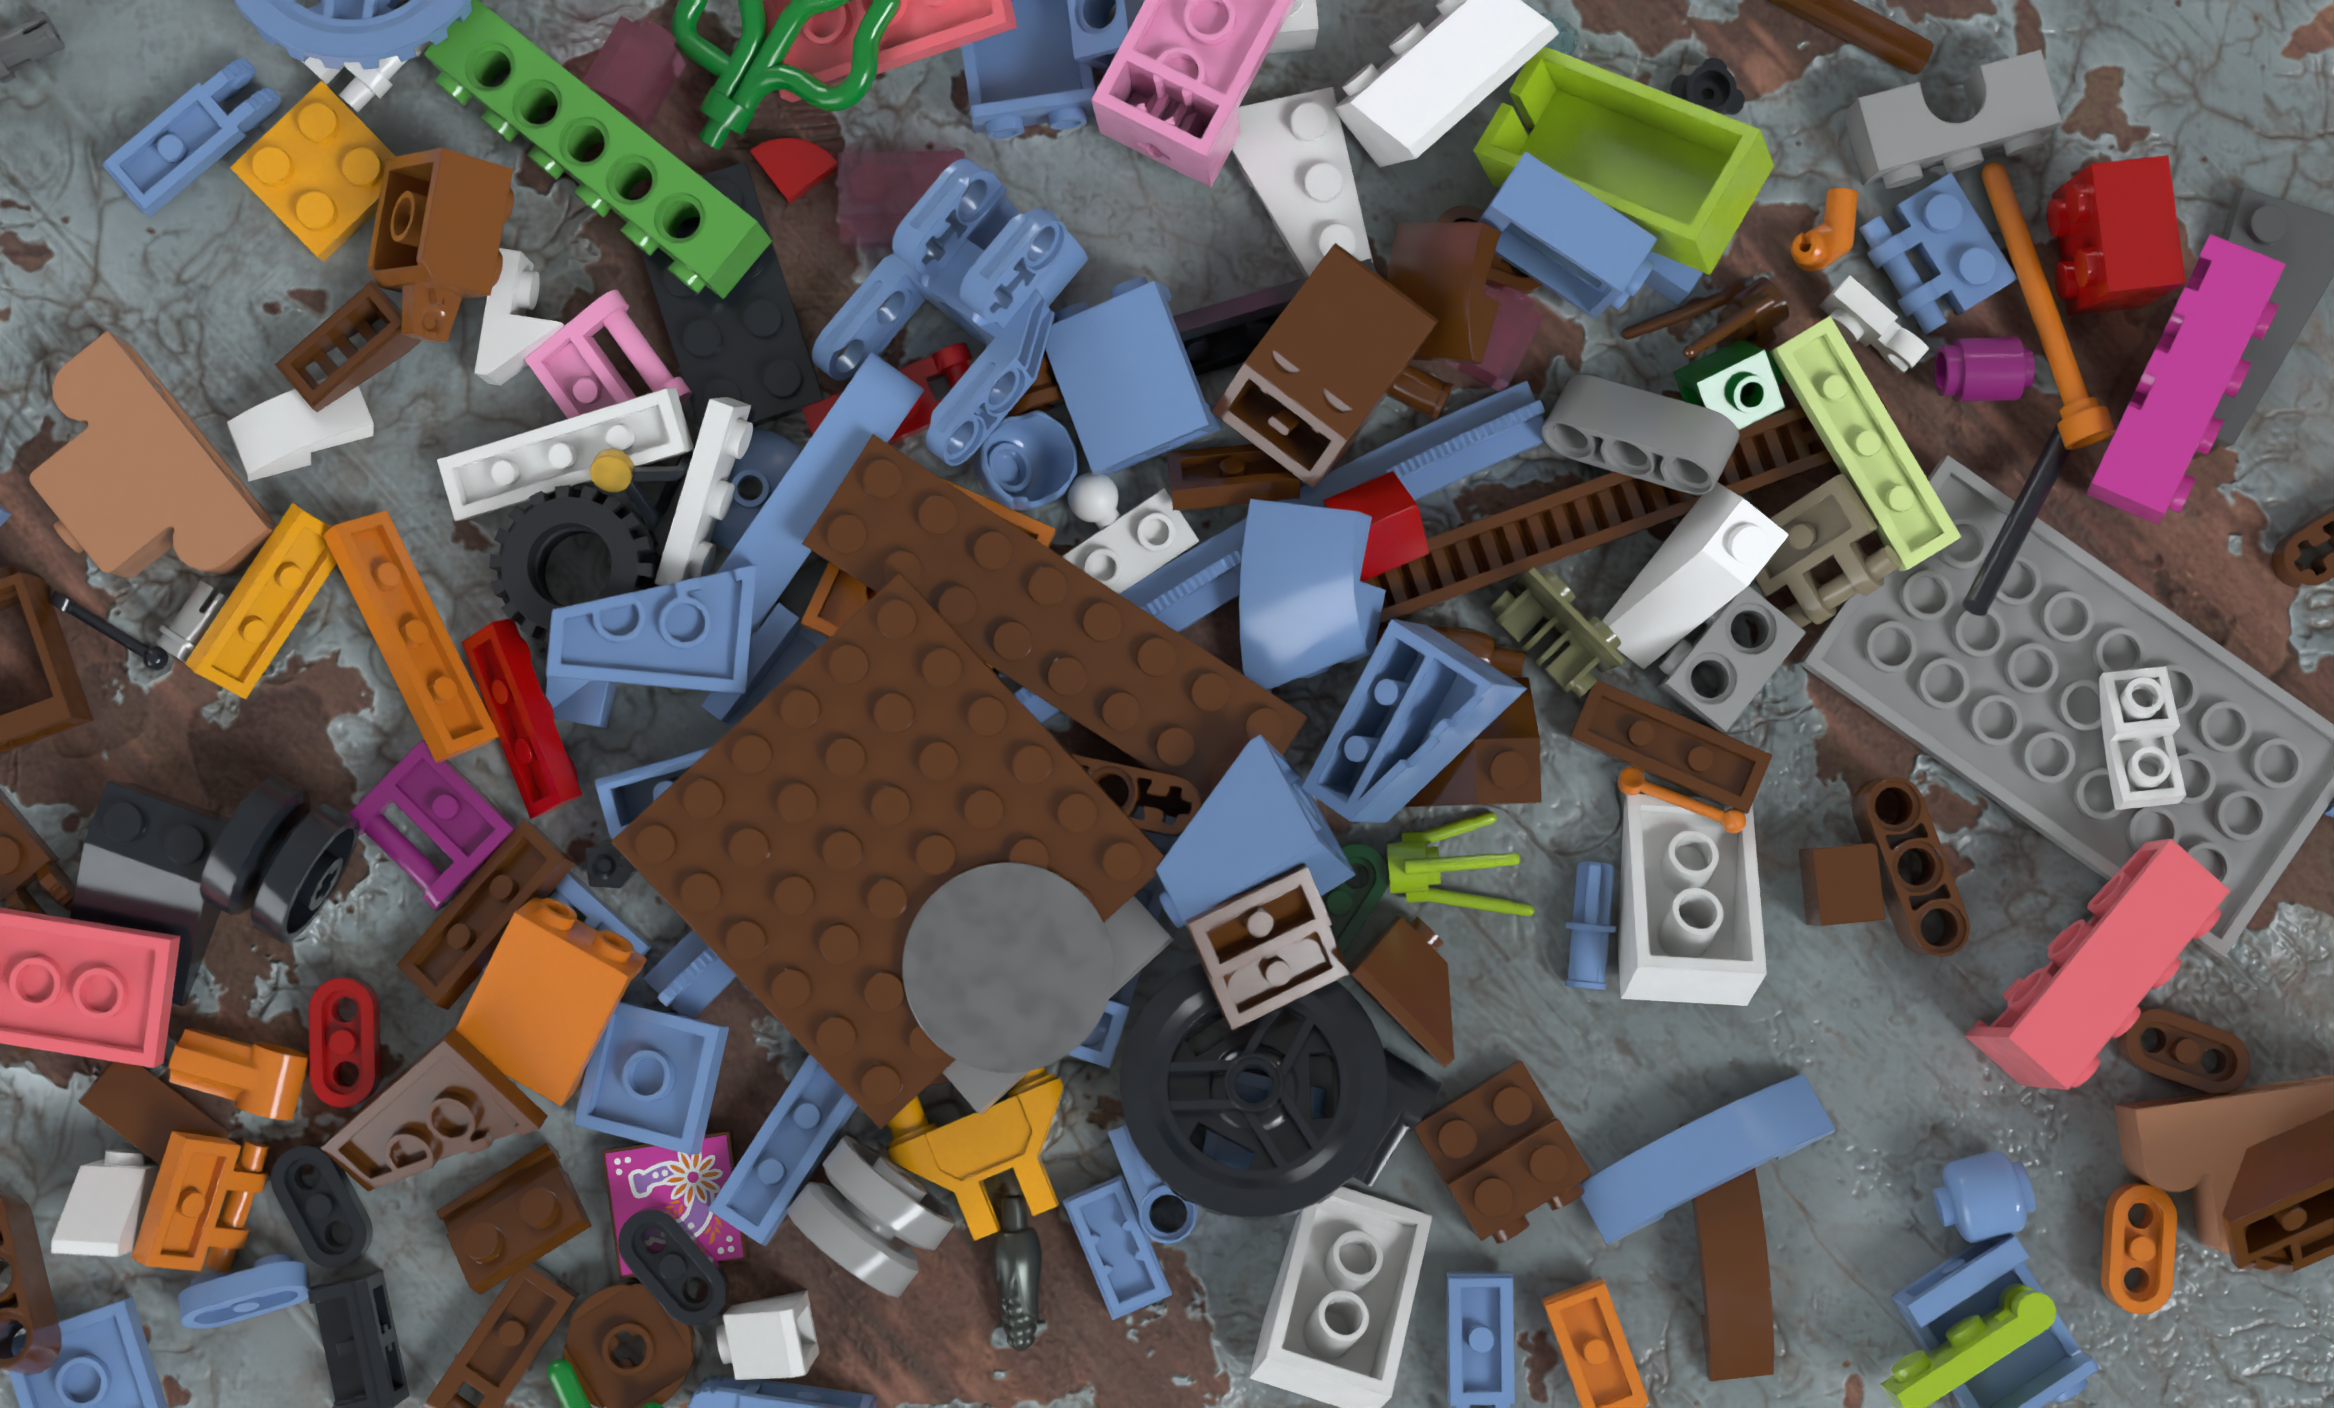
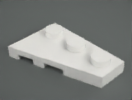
[1231,87,1373,277]

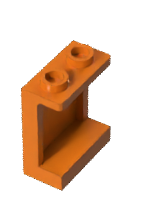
[456,897,646,1107]

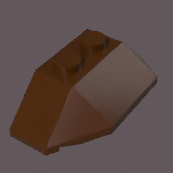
[2222,1110,2334,1273]

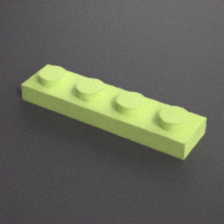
[1770,316,1961,571]

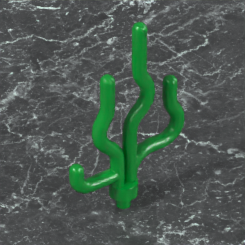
[672,0,901,150]

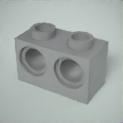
[1655,586,1806,733]

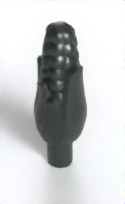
[990,1195,1042,1351]

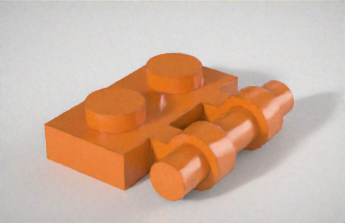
[131,1131,270,1272]

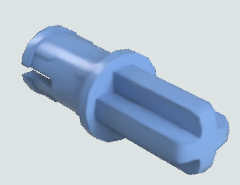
[1565,861,1617,990]

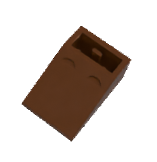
[1211,243,1439,489]

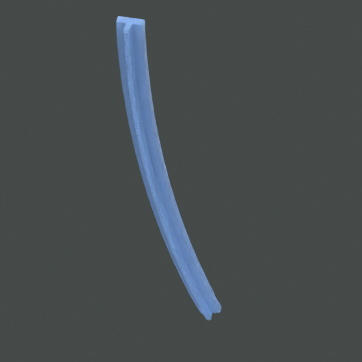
[643,381,1546,1018]

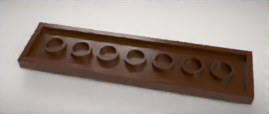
[802,434,1308,803]

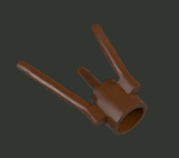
[1622,277,1789,358]

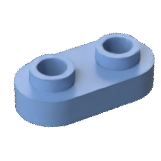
[178,1254,311,1329]

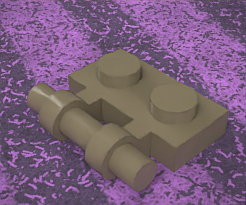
[1755,473,1901,628]

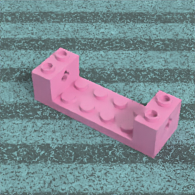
[1091,0,1296,188]

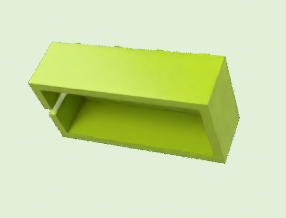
[1473,46,1774,275]

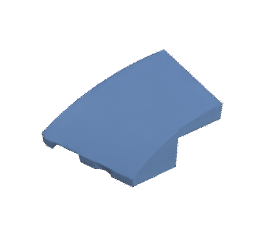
[1239,499,1386,693]

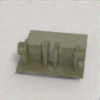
[1489,567,1626,698]

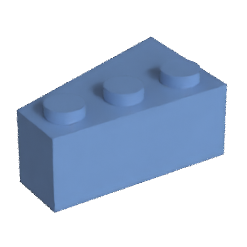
[1302,619,1527,823]

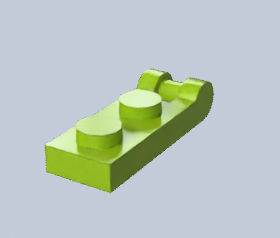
[1880,1283,2056,1408]

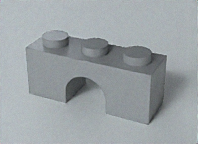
[1843,50,2062,189]

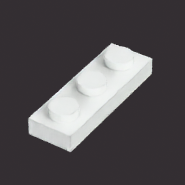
[654,397,753,586]

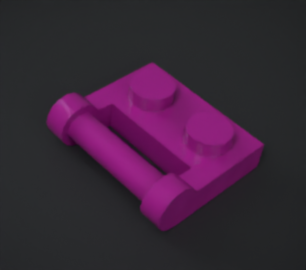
[349,739,516,912]

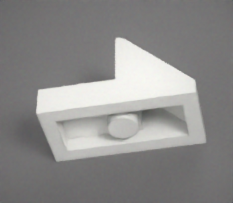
[474,248,565,385]

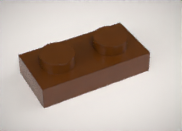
[1167,444,1300,511]

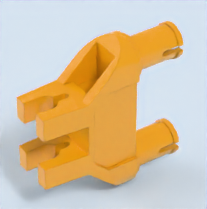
[887,1067,1064,1241]

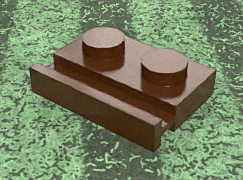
[437,1143,592,1295]

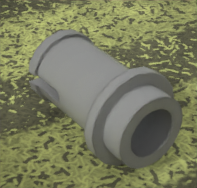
[156,580,228,662]

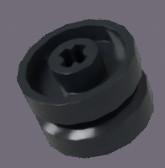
[199,776,360,943]

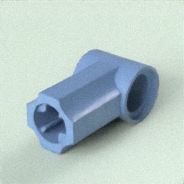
[1108,1124,1199,1244]

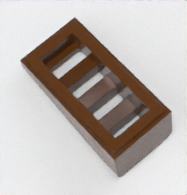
[275,280,422,412]

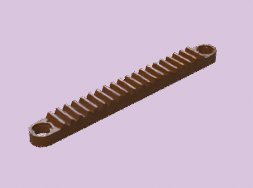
[1363,396,1888,625]

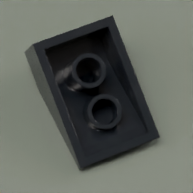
[70,781,231,1007]

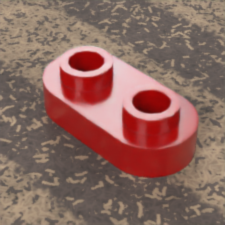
[308,977,381,1108]

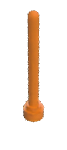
[1981,162,2116,450]

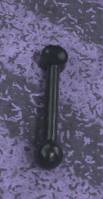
[48,590,169,671]

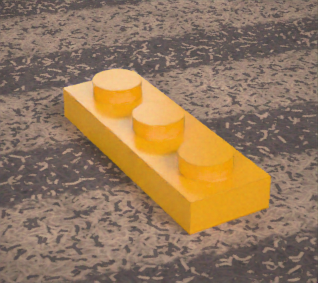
[185,503,337,699]

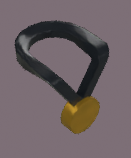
[590,446,695,527]

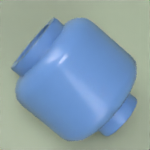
[1932,1151,2036,1243]

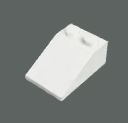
[1617,794,1767,1006]
[1249,1186,1432,1408]

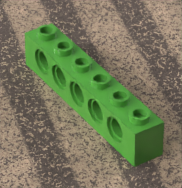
[423,0,772,299]

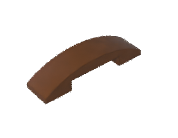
[1679,1123,1774,1381]

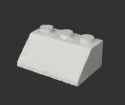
[1333,0,1559,168]

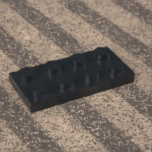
[629,162,824,430]

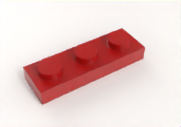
[461,618,583,819]

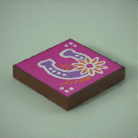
[602,1130,750,1279]

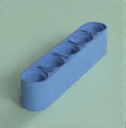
[716,352,924,638]

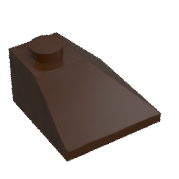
[1405,677,1542,807]
[1346,916,1455,1068]

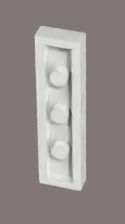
[437,388,694,521]

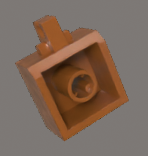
[367,148,514,343]

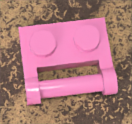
[525,290,692,419]

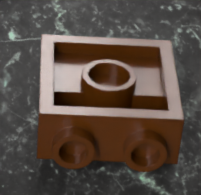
[1413,1060,1592,1244]

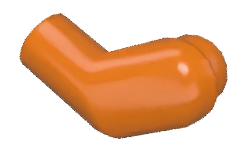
[1790,188,1858,271]

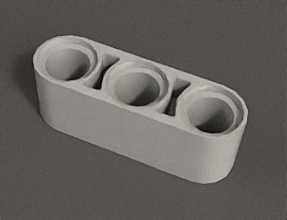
[1541,374,1740,495]

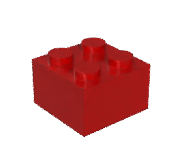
[2046,155,2186,316]

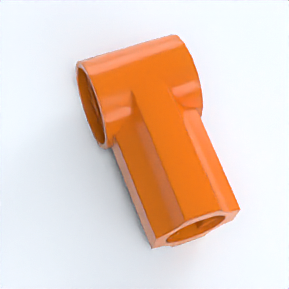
[168,1028,310,1121]

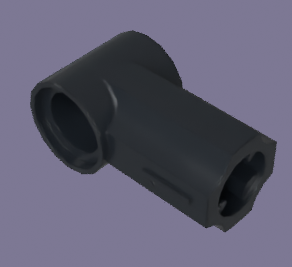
[1354,1048,1441,1187]

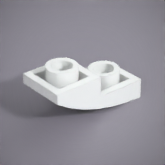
[227,378,374,482]
[2099,666,2187,810]

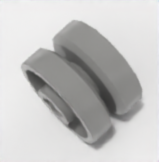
[787,1135,956,1298]

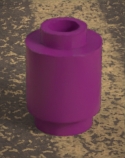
[1934,337,2035,402]

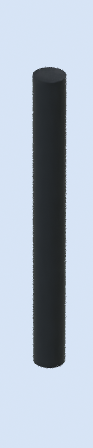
[1962,416,2071,616]

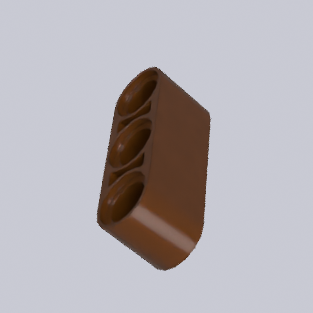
[1851,777,1970,957]
[0,1190,62,1375]

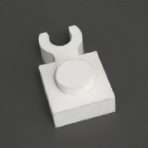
[1819,275,1929,374]

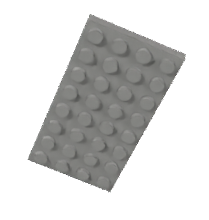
[1799,455,2334,957]

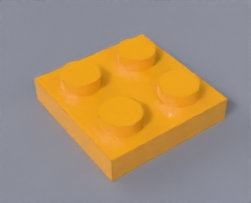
[230,80,397,262]

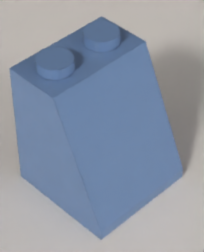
[1156,734,1356,928]

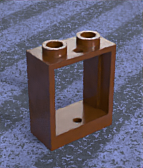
[0,567,94,754]

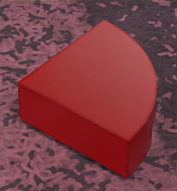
[749,138,840,205]

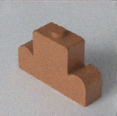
[29,330,277,579]
[2114,1075,2334,1255]

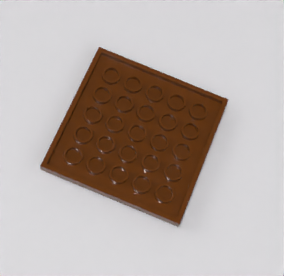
[611,573,1165,1129]

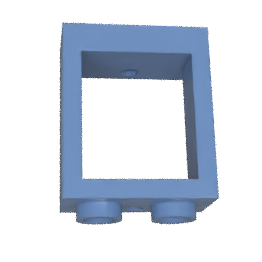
[1478,151,1658,319]

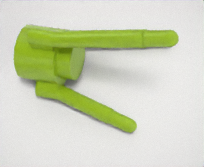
[1386,811,1535,917]

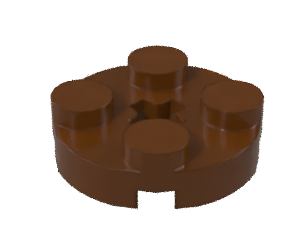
[563,1281,697,1408]

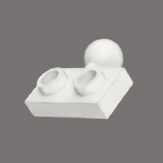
[1061,472,1199,594]

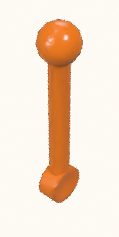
[1617,767,1746,834]

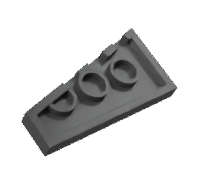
[2213,188,2334,448]

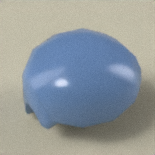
[973,410,1077,511]

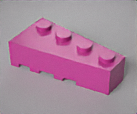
[2086,234,2286,525]

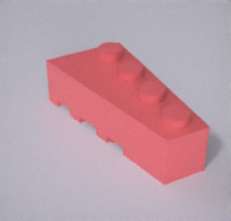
[1964,839,2231,1090]

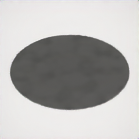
[902,863,1114,1073]

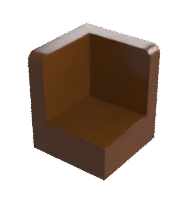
[1799,843,1885,926]

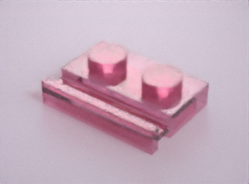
[838,151,966,248]

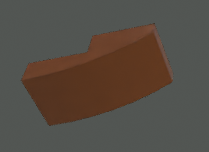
[78,1061,231,1166]

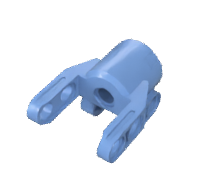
[812,158,1088,466]

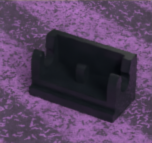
[307,1270,410,1408]

